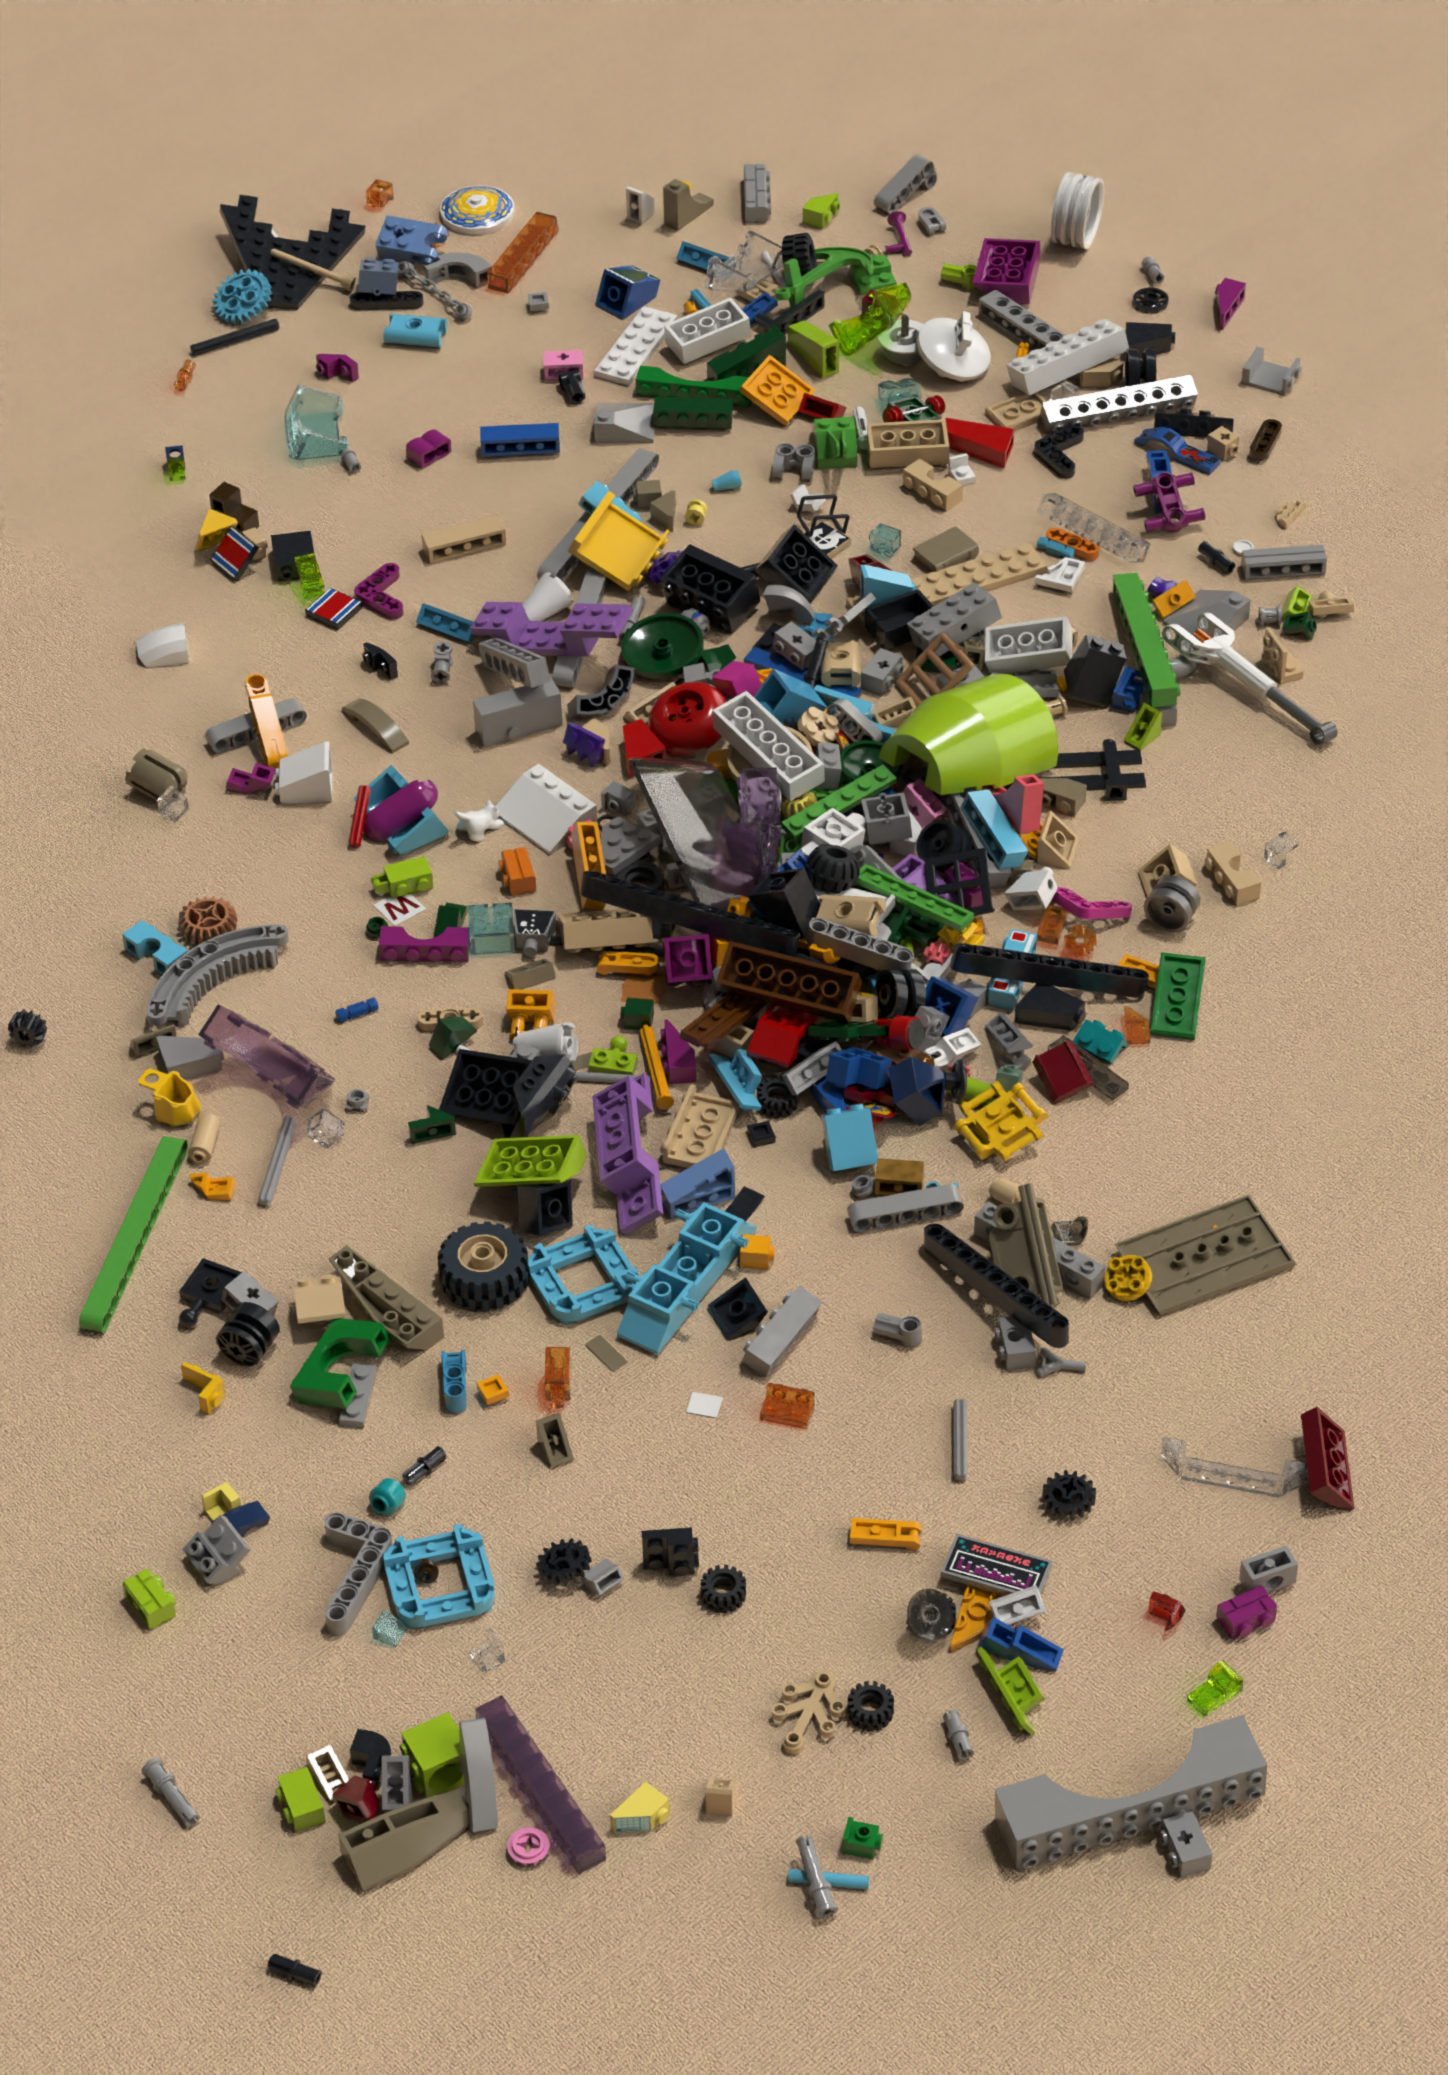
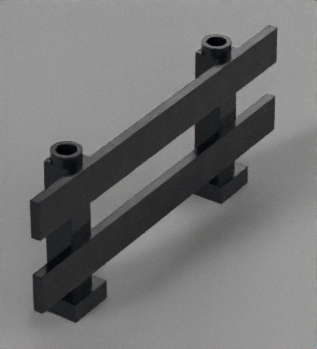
[1003,739,1146,801]

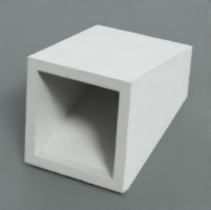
[275,741,333,804]

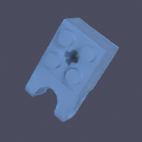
[375,215,449,265]

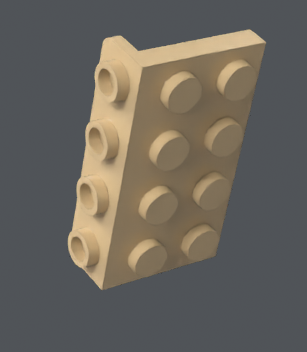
[660,1084,740,1168]

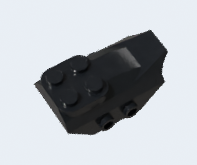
[501,1054,578,1138]

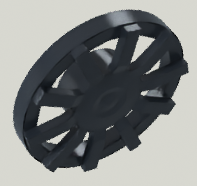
[1133,287,1169,313]

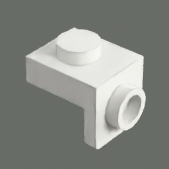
[790,485,826,513]

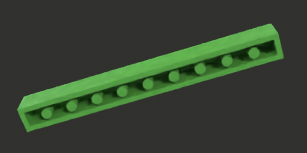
[1113,573,1180,707]

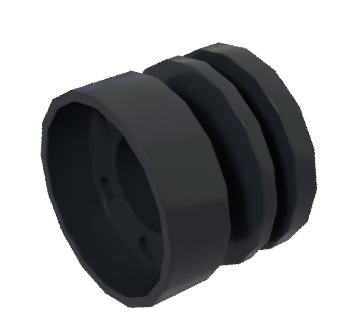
[216,1302,280,1367]

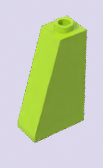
[788,320,839,378]

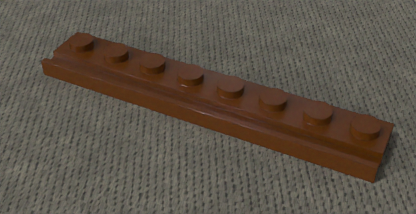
[680,957,797,1051]

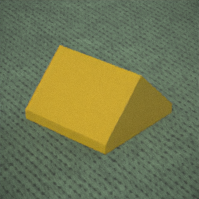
[195,509,238,552]

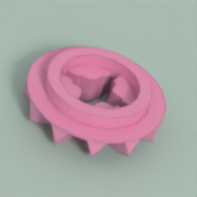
[507,1827,550,1866]

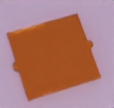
[622,973,665,1004]

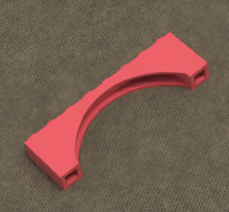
[973,774,1044,834]

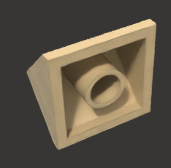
[1037,810,1079,868]

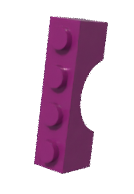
[379,926,471,962]

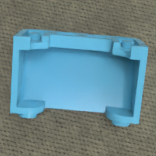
[353,765,450,855]

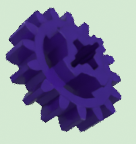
[646,550,683,585]

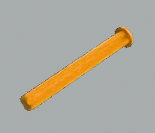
[640,1025,674,1110]

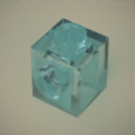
[869,523,901,557]

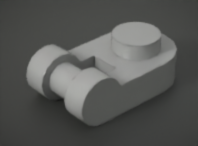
[918,207,946,235]

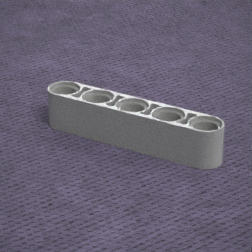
[205,698,307,754]
[806,918,914,971]
[847,1184,964,1233]

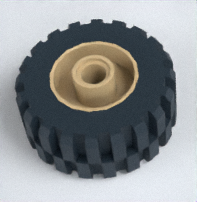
[437,1221,529,1312]

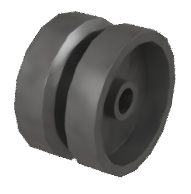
[1144,876,1200,932]

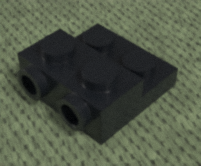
[641,1527,699,1576]

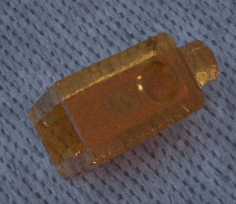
[545,1347,572,1409]

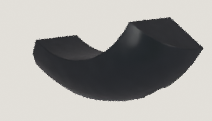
[567,664,635,718]

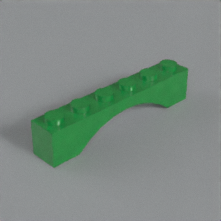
[635,365,752,407]

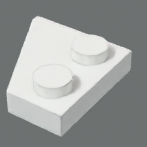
[1035,557,1085,593]

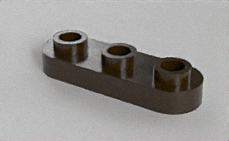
[1249,419,1282,461]

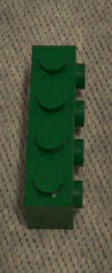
[653,397,733,429]

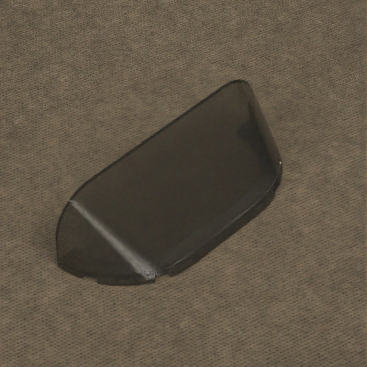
[628,757,770,911]

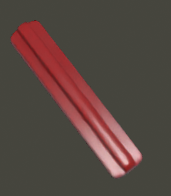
[348,785,371,847]

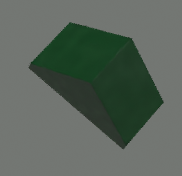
[429,1016,477,1060]

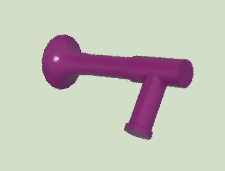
[885,211,912,256]

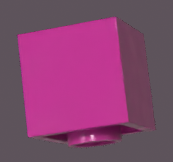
[712,661,761,698]

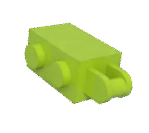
[371,856,434,898]

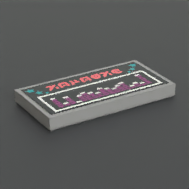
[941,1534,1053,1596]

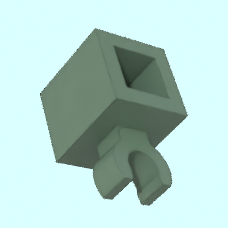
[993,1065,1023,1101]

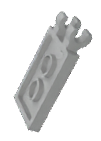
[812,593,876,641]

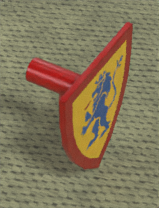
[846,1104,896,1135]

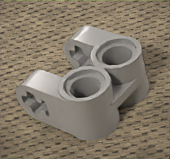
[772,443,815,480]

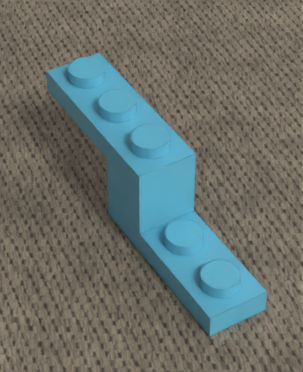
[814,685,896,743]

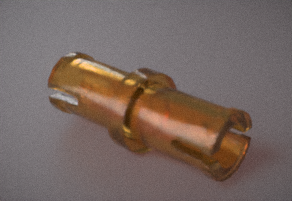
[174,360,196,391]

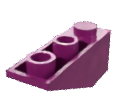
[660,1019,697,1084]

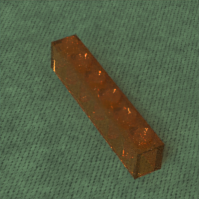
[487,211,559,294]

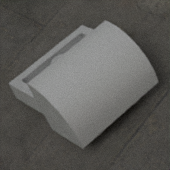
[182,1515,251,1584]

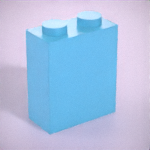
[821,1104,878,1171]

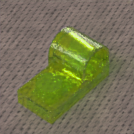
[294,553,325,599]
[1187,1660,1243,1717]

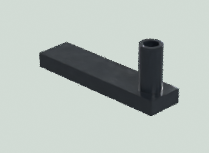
[754,289,825,335]

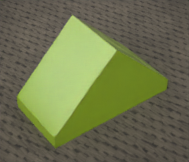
[1124,703,1162,750]

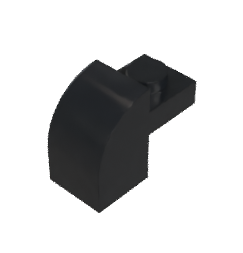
[350,1729,392,1787]

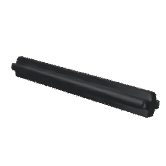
[190,319,280,356]

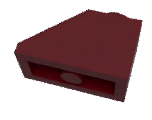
[331,1775,380,1822]

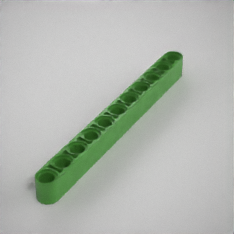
[79,1136,188,1333]

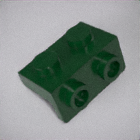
[882,905,913,945]

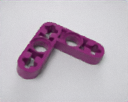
[354,563,404,619]

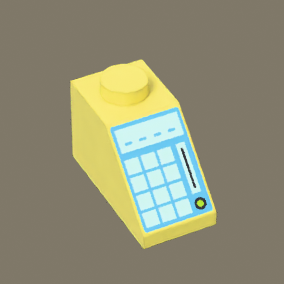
[610,1781,670,1833]

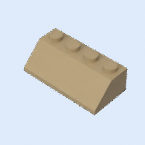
[867,419,949,468]

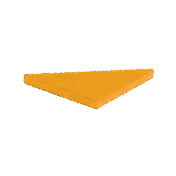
[950,1539,1005,1652]

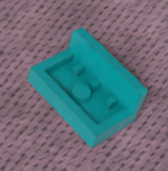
[1072,1019,1128,1064]

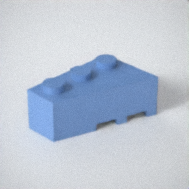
[660,1148,735,1219]

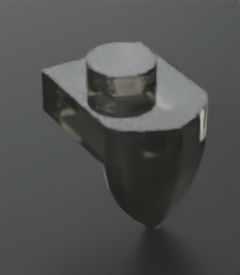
[1050,1216,1088,1246]

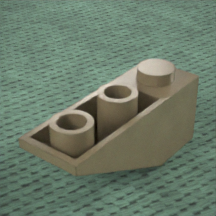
[1039,778,1087,816]

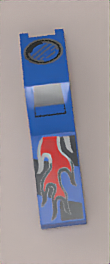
[1134,427,1221,475]

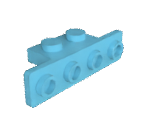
[708,1049,762,1111]

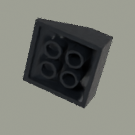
[754,524,838,603]

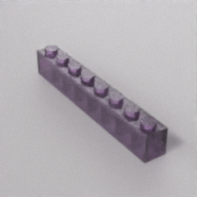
[475,1695,606,1874]

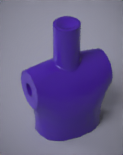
[1147,576,1177,598]

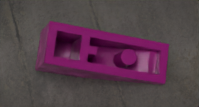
[1215,278,1246,330]

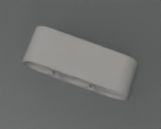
[826,698,883,742]

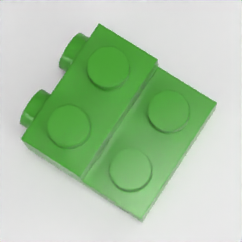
[850,254,897,295]

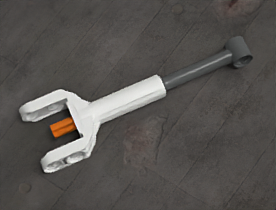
[1162,613,1338,745]

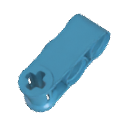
[441,1349,467,1413]

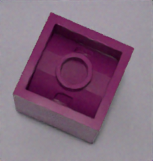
[662,934,713,983]

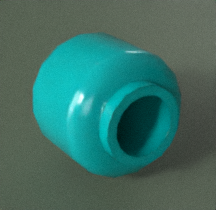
[369,1478,406,1515]

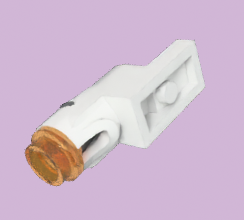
[915,1028,982,1070]

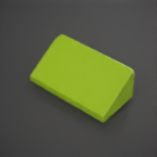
[1282,585,1313,620]

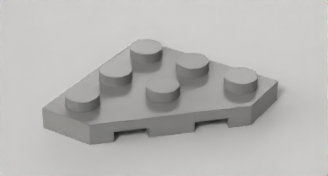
[601,816,662,875]

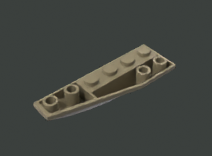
[329,1245,444,1350]
[338,1788,469,1892]

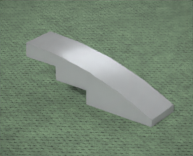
[459,1718,498,1832]

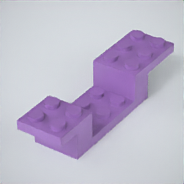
[470,601,633,656]
[592,1073,663,1235]

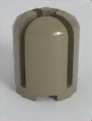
[125,748,187,805]

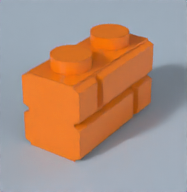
[498,847,536,896]

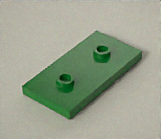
[1150,952,1206,1040]

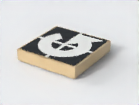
[804,521,851,558]

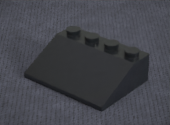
[439,1049,532,1126]

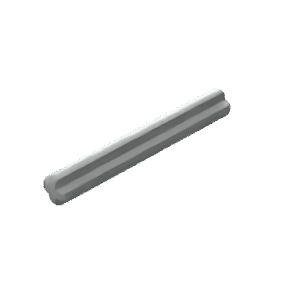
[953,1399,967,1481]

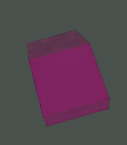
[226,763,276,794]

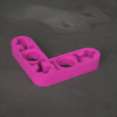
[1052,887,1132,919]

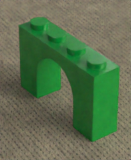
[290,1318,390,1409]

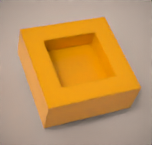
[477,1374,509,1405]

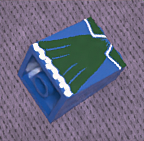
[595,265,661,319]

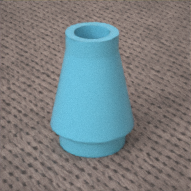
[711,470,742,491]

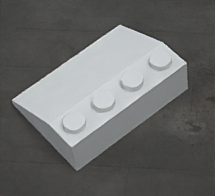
[496,764,597,855]

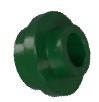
[366,917,388,937]

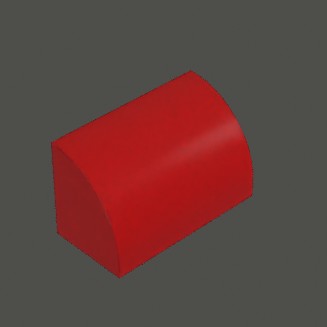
[798,393,847,419]

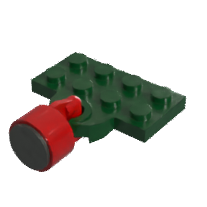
[808,1015,924,1051]

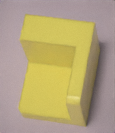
[201,1482,241,1521]

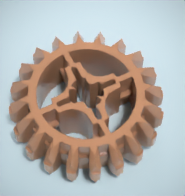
[178,896,238,946]

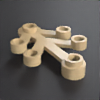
[772,1671,845,1755]

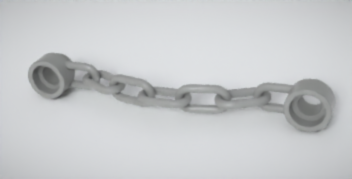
[398,261,473,320]

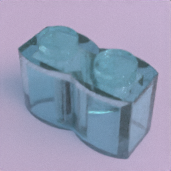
[878,378,922,404]

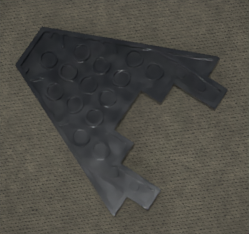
[219,195,366,310]

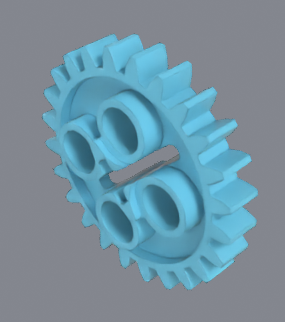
[212,269,272,325]

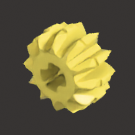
[782,790,817,818]

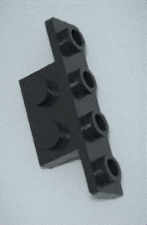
[1154,408,1234,436]

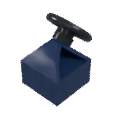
[888,1056,967,1126]

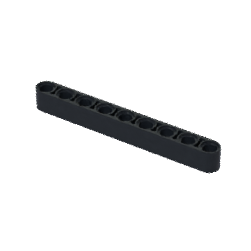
[950,943,1149,998]
[924,1223,1069,1348]

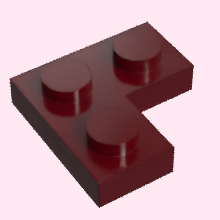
[843,1084,896,1108]

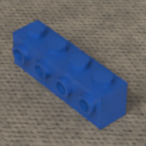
[480,423,560,457]

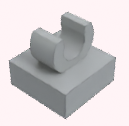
[999,1050,1031,1070]

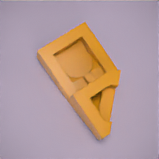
[189,1172,236,1200]

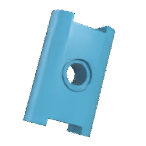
[383,314,447,347]

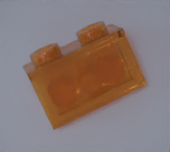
[760,1383,815,1429]

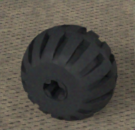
[805,844,860,893]

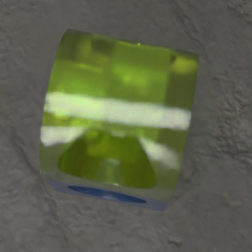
[165,445,186,481]

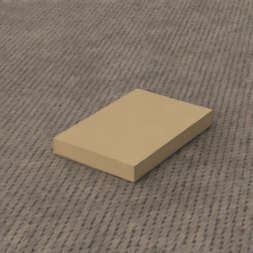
[985,392,1047,431]

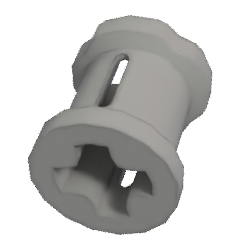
[1258,606,1282,625]

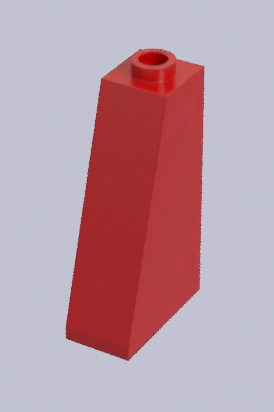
[945,418,1014,468]

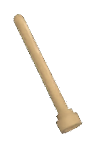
[270,249,356,291]

